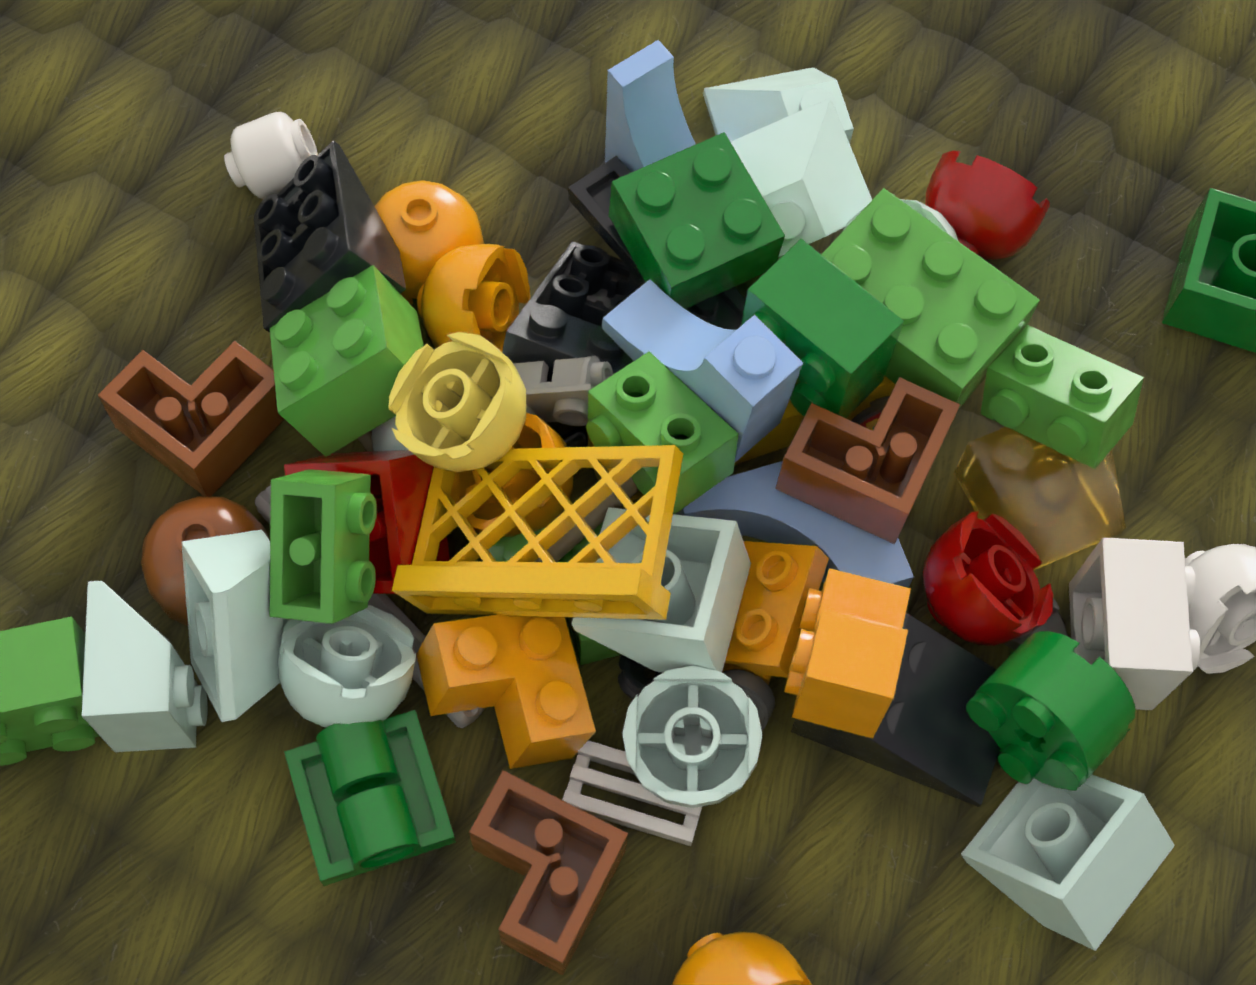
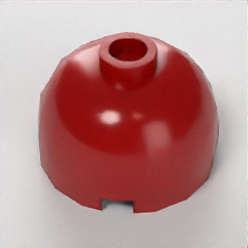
[925,151,1050,260]
[923,511,1053,646]

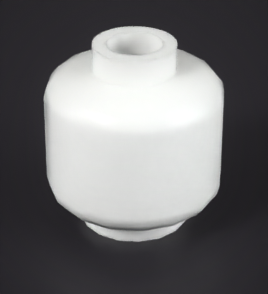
[224,112,318,199]

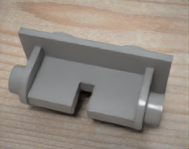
[513,356,613,426]

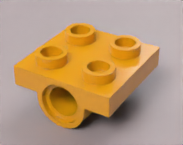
[722,541,829,685]

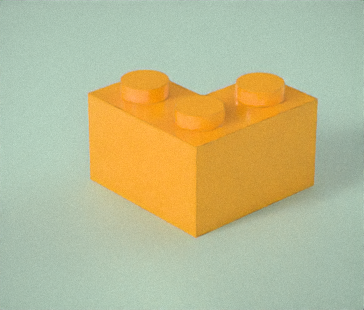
[784,568,911,738]
[416,614,596,769]

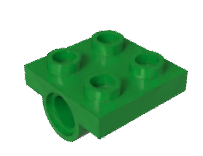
[284,710,456,886]

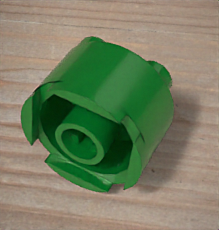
[966,631,1136,791]

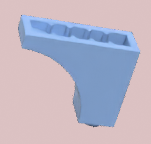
[605,40,696,172]
[602,279,803,462]
[676,461,914,588]

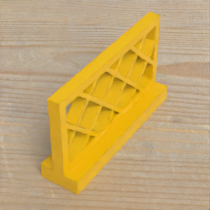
[392,445,683,620]

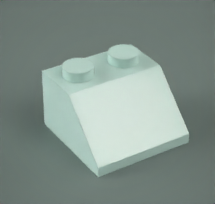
[571,507,751,672]
[181,530,290,722]
[82,581,208,752]
[961,775,1175,951]

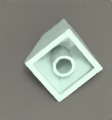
[703,67,854,144]
[731,98,872,257]

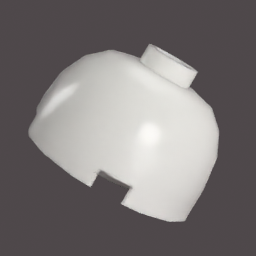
[1185,544,1256,674]

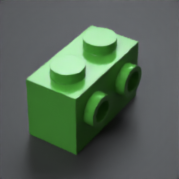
[981,325,1144,469]
[586,351,738,514]
[269,469,377,624]

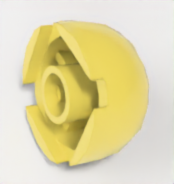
[389,332,526,472]

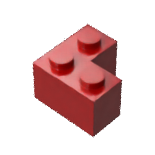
[284,450,450,594]

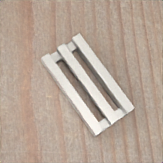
[562,740,702,846]

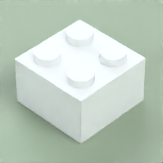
[1069,538,1200,710]

